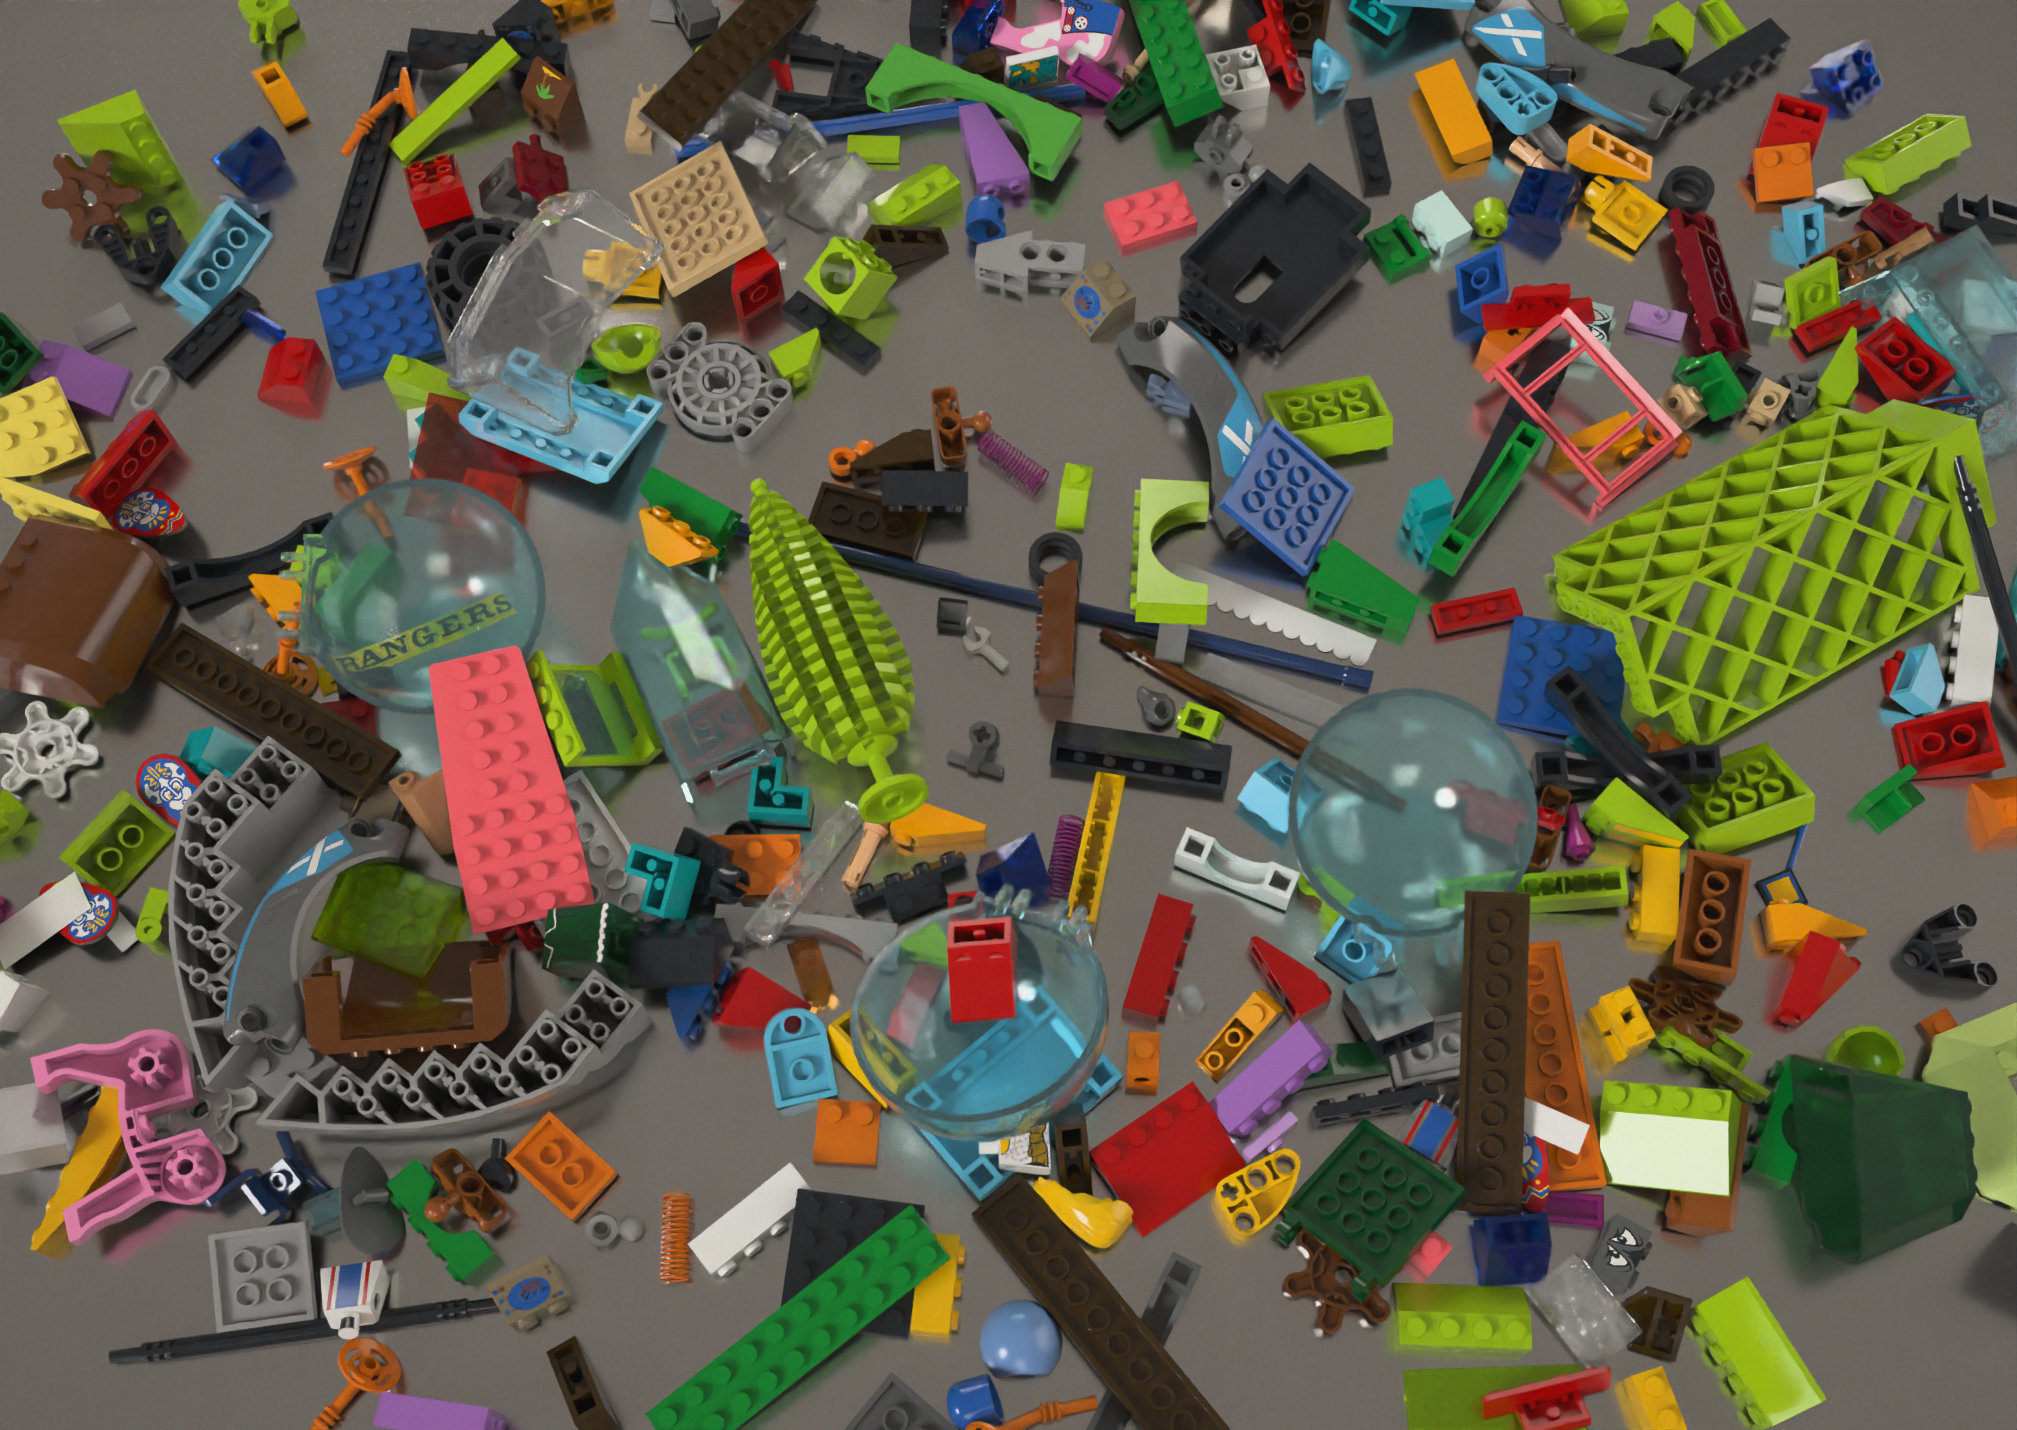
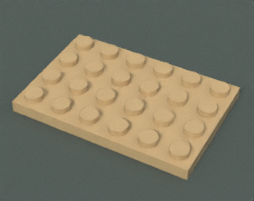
[629,141,769,297]

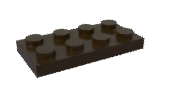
[808,481,930,562]

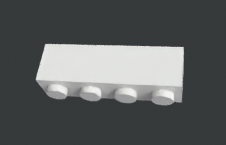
[1945,595,1999,710]
[688,1162,812,1279]

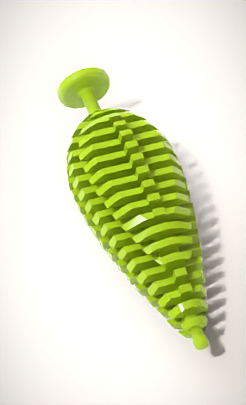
[749,478,929,824]

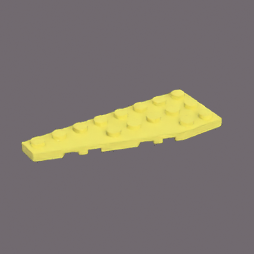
[0,376,91,479]

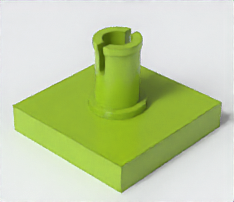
[1784,256,1841,330]

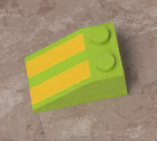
[1582,777,1689,849]

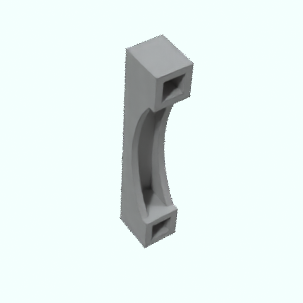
[714,902,899,967]

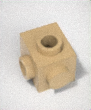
[1746,378,1791,425]
[1657,384,1708,431]

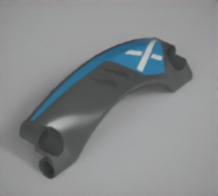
[1464,0,1695,140]
[1115,316,1264,542]
[223,818,412,1056]

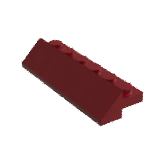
[1668,206,1753,361]

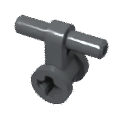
[1773,370,1818,419]
[946,721,1005,777]

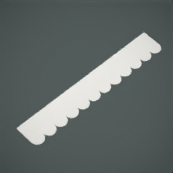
[1172,560,1377,666]

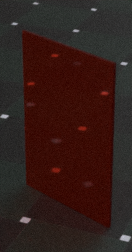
[402,393,522,535]

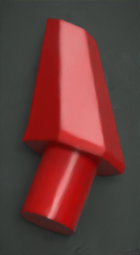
[769,59,795,92]
[1884,650,1906,694]

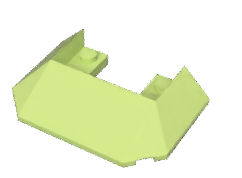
[1922,1002,2017,1210]

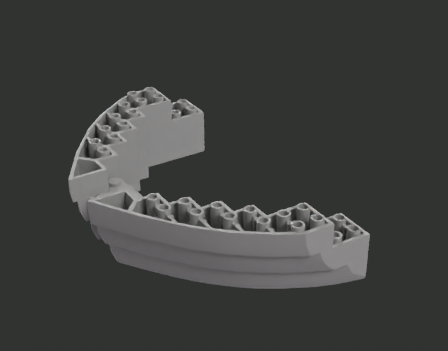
[168,736,654,1135]

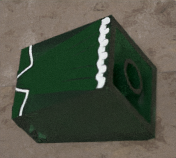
[541,902,644,979]

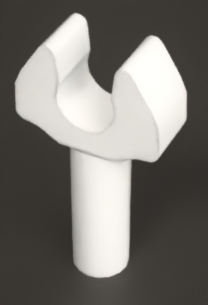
[963,626,1010,672]

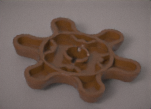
[41,150,142,242]
[1628,965,1743,1048]
[1284,1228,1403,1334]

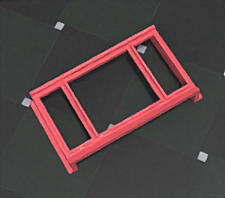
[1482,307,1683,508]

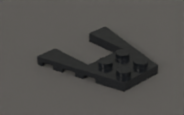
[771,28,884,118]

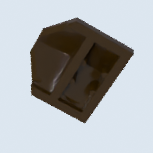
[1620,1286,1692,1362]

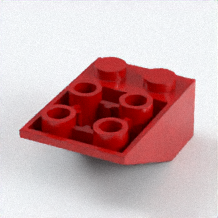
[1749,93,1829,175]
[404,153,473,230]
[947,916,1018,1023]

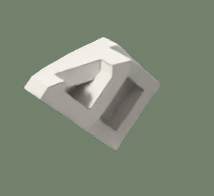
[1814,178,1874,212]

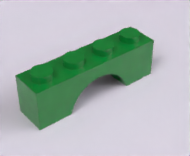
[1743,1053,1825,1190]
[386,1158,500,1285]

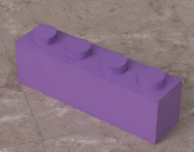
[1209,1020,1333,1136]

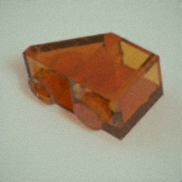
[786,935,835,1002]

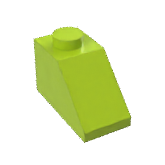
[1648,1,1695,66]
[768,327,821,388]
[1055,463,1094,532]

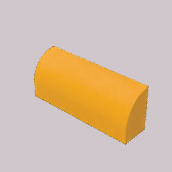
[1414,58,1493,164]

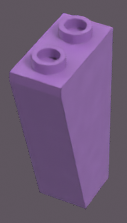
[959,102,1030,197]
[373,1392,506,1430]

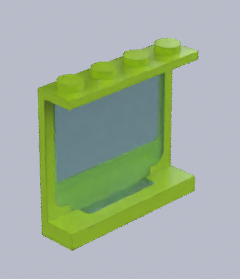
[525,650,664,767]

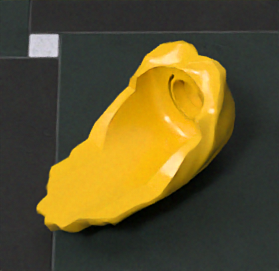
[1033,1177,1134,1249]

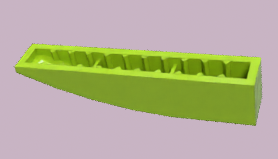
[1438,865,1628,913]

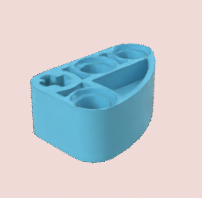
[1475,63,1558,135]

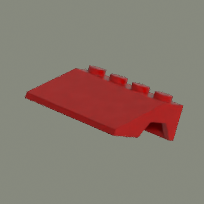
[1089,1081,1246,1238]

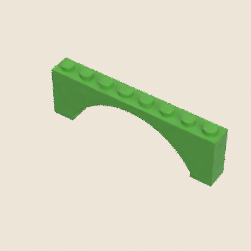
[865,43,1082,182]

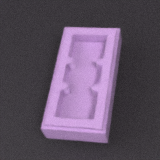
[1626,300,1688,341]
[1241,1111,1299,1166]

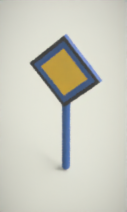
[1756,824,1809,905]

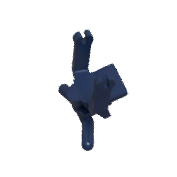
[204,1131,336,1226]

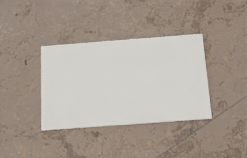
[0,871,91,970]

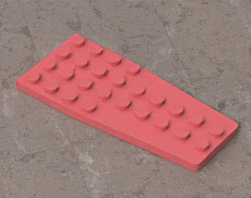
[429,646,596,935]

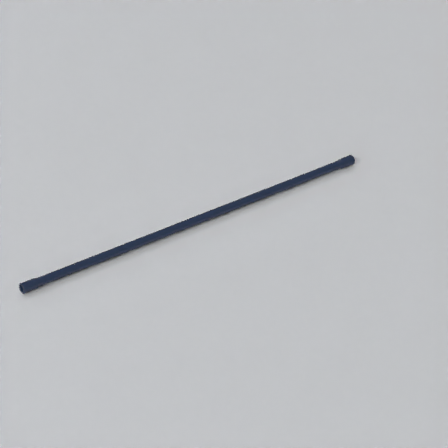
[734,519,1374,688]

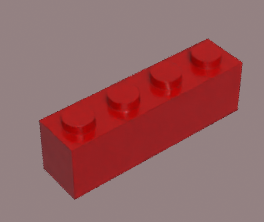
[1122,893,1197,1025]

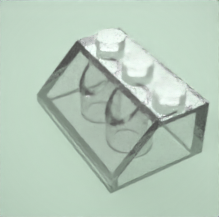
[783,151,876,234]

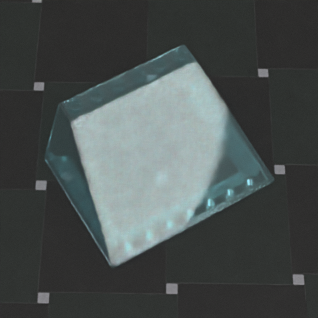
[1838,225,2017,463]

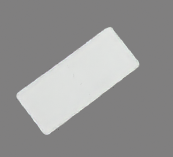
[107,911,138,952]

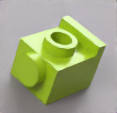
[1176,701,1225,743]

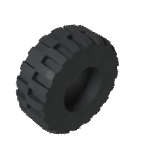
[426,217,554,339]

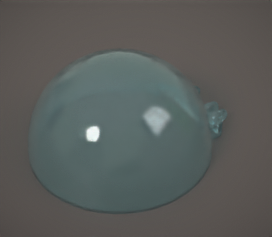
[277,478,546,716]
[1287,688,1538,968]
[850,883,1109,1143]

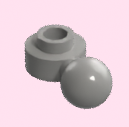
[1223,165,1267,202]
[584,1211,644,1246]

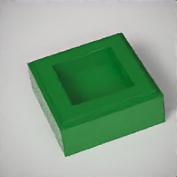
[569,357,608,385]

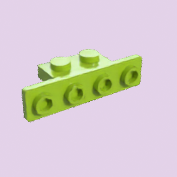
[1652,1027,1770,1104]

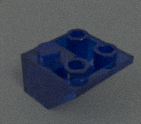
[1809,39,1884,114]
[211,125,286,191]
[976,832,1052,908]

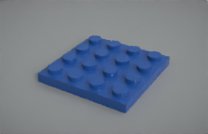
[315,262,445,385]
[1218,418,1356,577]
[1496,616,1626,738]

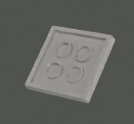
[208,1220,318,1333]

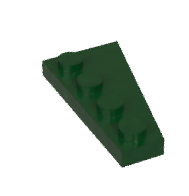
[1104,63,1165,130]

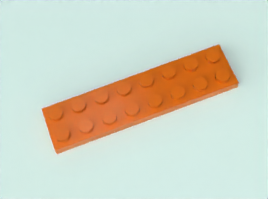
[1525,940,1607,1192]

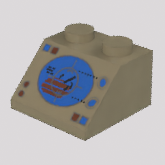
[1060,258,1136,339]
[486,1254,574,1331]

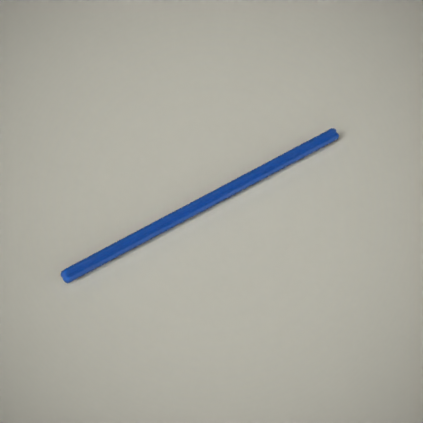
[674,84,1086,158]

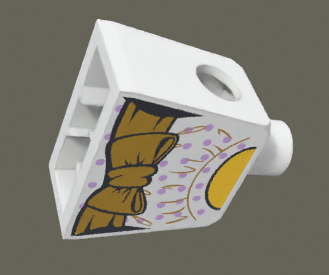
[979,1108,1051,1176]

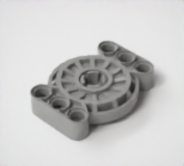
[646,322,794,453]

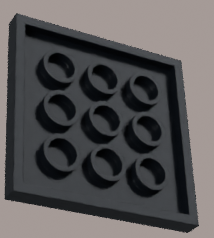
[781,1188,926,1337]

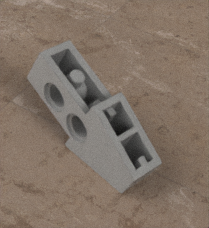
[975,231,1086,291]

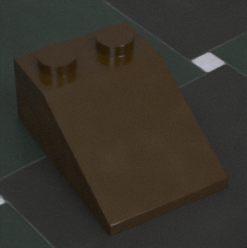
[1281,0,1331,51]

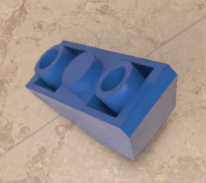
[666,959,732,1046]

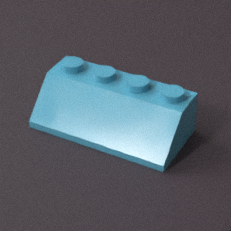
[160,200,274,315]

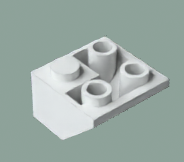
[1205,44,1270,111]

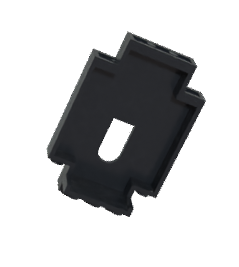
[1178,162,1371,356]

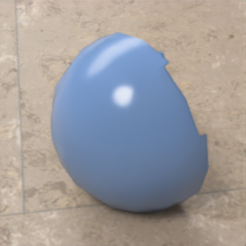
[979,1299,1063,1377]

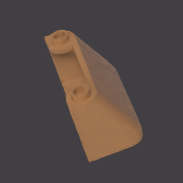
[388,768,454,855]

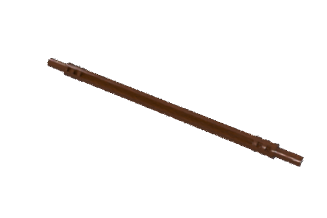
[1099,626,1408,811]

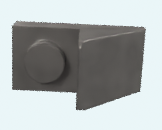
[478,156,522,208]

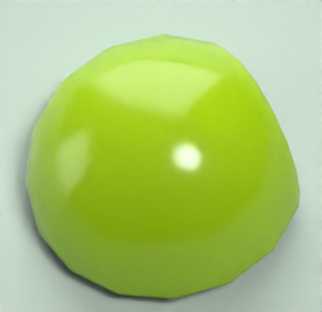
[591,324,661,374]
[1824,1025,1906,1108]

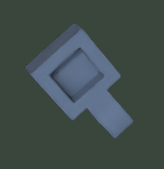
[219,193,270,219]
[1146,374,1191,412]

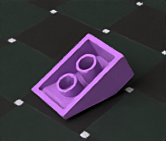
[22,340,132,419]

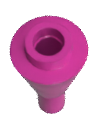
[1565,804,1596,860]

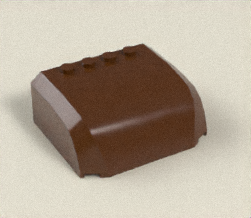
[0,514,176,709]
[303,940,512,1057]

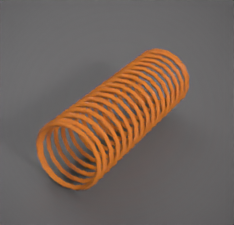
[659,1192,692,1282]

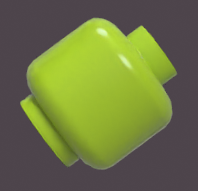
[1473,197,1508,238]

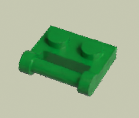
[1363,214,1433,280]

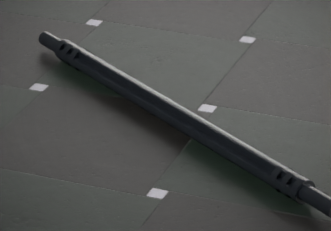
[1954,455,2017,689]
[109,1298,499,1364]

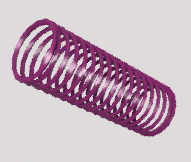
[977,430,1049,491]
[1044,815,1085,897]

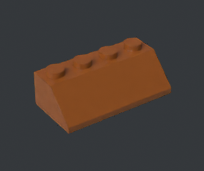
[1672,849,1752,986]
[1665,1103,1750,1238]

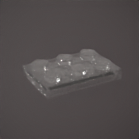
[1525,1251,1643,1368]

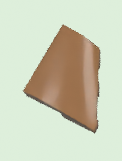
[1874,226,1937,273]

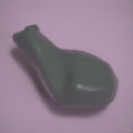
[1137,686,1176,726]

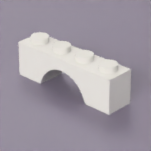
[1174,827,1300,911]

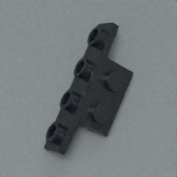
[850,850,968,922]

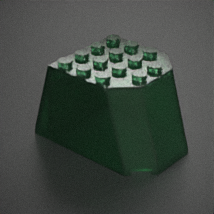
[1789,1054,1978,1265]

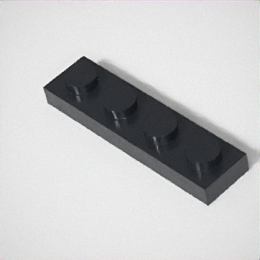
[1344,97,1392,192]
[162,285,261,379]
[781,290,881,372]
[1310,1081,1440,1126]

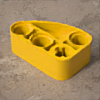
[1214,1148,1301,1241]

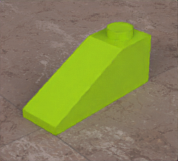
[1812,326,1859,409]
[383,354,478,411]

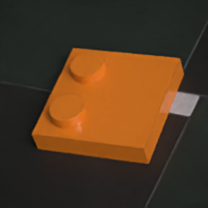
[1752,142,1814,204]
[813,1099,882,1167]

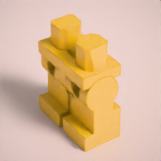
[1587,985,1656,1066]

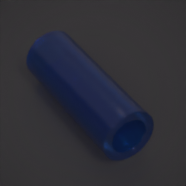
[242,309,286,343]

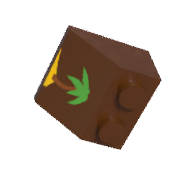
[521,56,585,136]

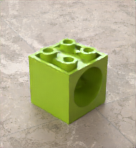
[804,236,898,320]

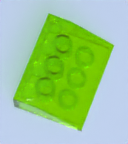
[311,862,466,978]

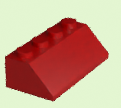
[68,409,175,520]

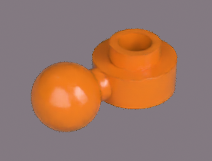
[1643,421,1693,455]
[828,439,876,476]

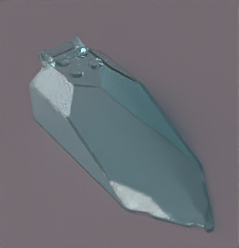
[610,539,796,804]

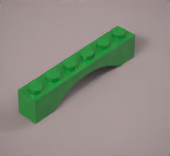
[1428,420,1547,577]

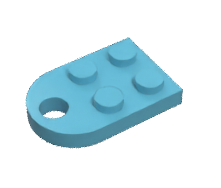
[763,1007,838,1108]

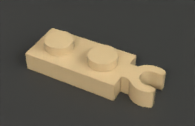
[624,83,658,148]

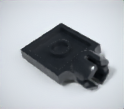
[674,827,750,907]

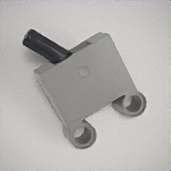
[0,1083,101,1175]

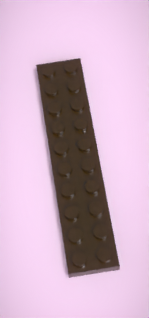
[637,0,818,152]
[144,623,402,802]
[1456,890,1531,1216]
[971,1173,1230,1430]

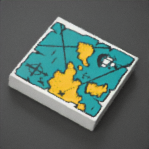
[1005,46,1059,91]

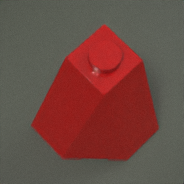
[1771,930,1861,1026]
[711,967,812,1033]

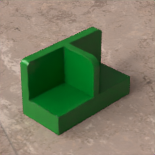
[1686,352,1748,422]
[1856,764,1925,833]

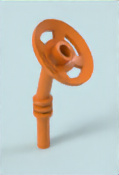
[340,67,417,158]
[322,446,393,541]
[263,601,318,696]
[308,1338,401,1430]
[965,1395,1098,1430]

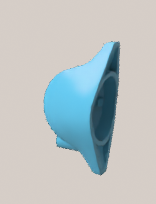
[1311,38,1352,94]

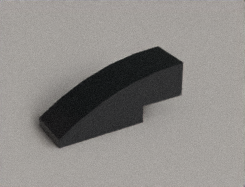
[1943,192,2017,234]

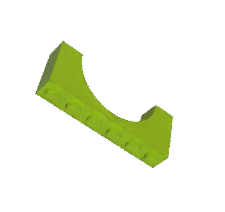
[1130,479,1209,625]

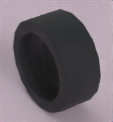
[1660,165,1715,215]
[1029,532,1083,585]

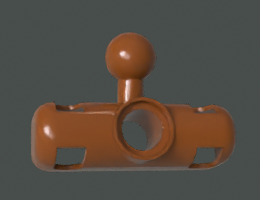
[1803,231,1882,297]
[931,386,993,468]
[1520,785,1571,873]
[424,1148,508,1233]

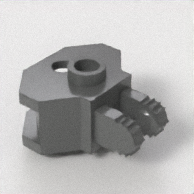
[1194,115,1253,173]

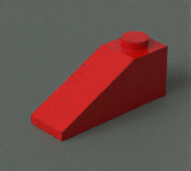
[1248,935,1332,1022]

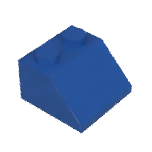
[1455,243,1509,324]

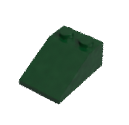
[0,312,44,396]

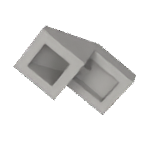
[1748,278,1785,326]

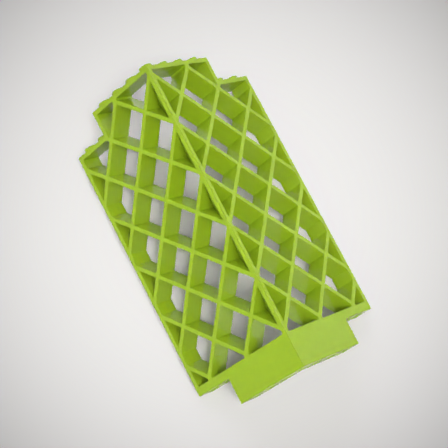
[1552,399,1997,746]

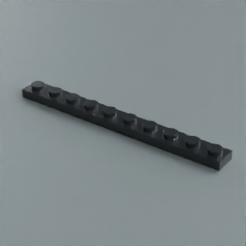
[322,50,412,275]

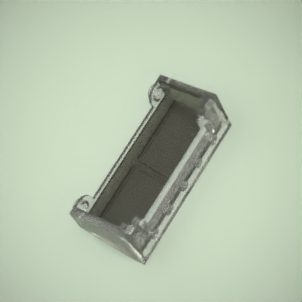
[688,58,828,184]

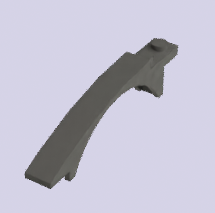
[1086,1252,1202,1430]

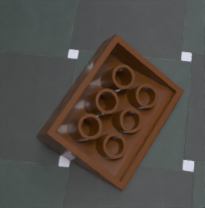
[1033,561,1080,697]

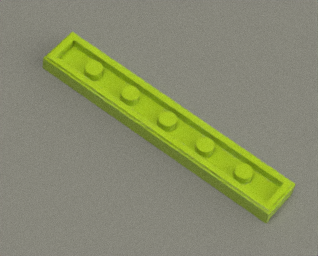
[388,38,521,165]

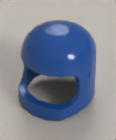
[965,194,1006,244]
[946,1373,1005,1429]

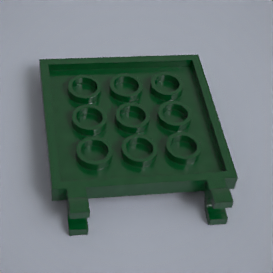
[1274,1118,1466,1303]

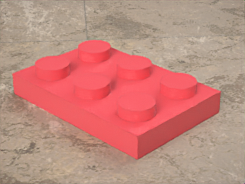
[1104,180,1198,251]

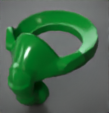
[1674,351,1723,386]

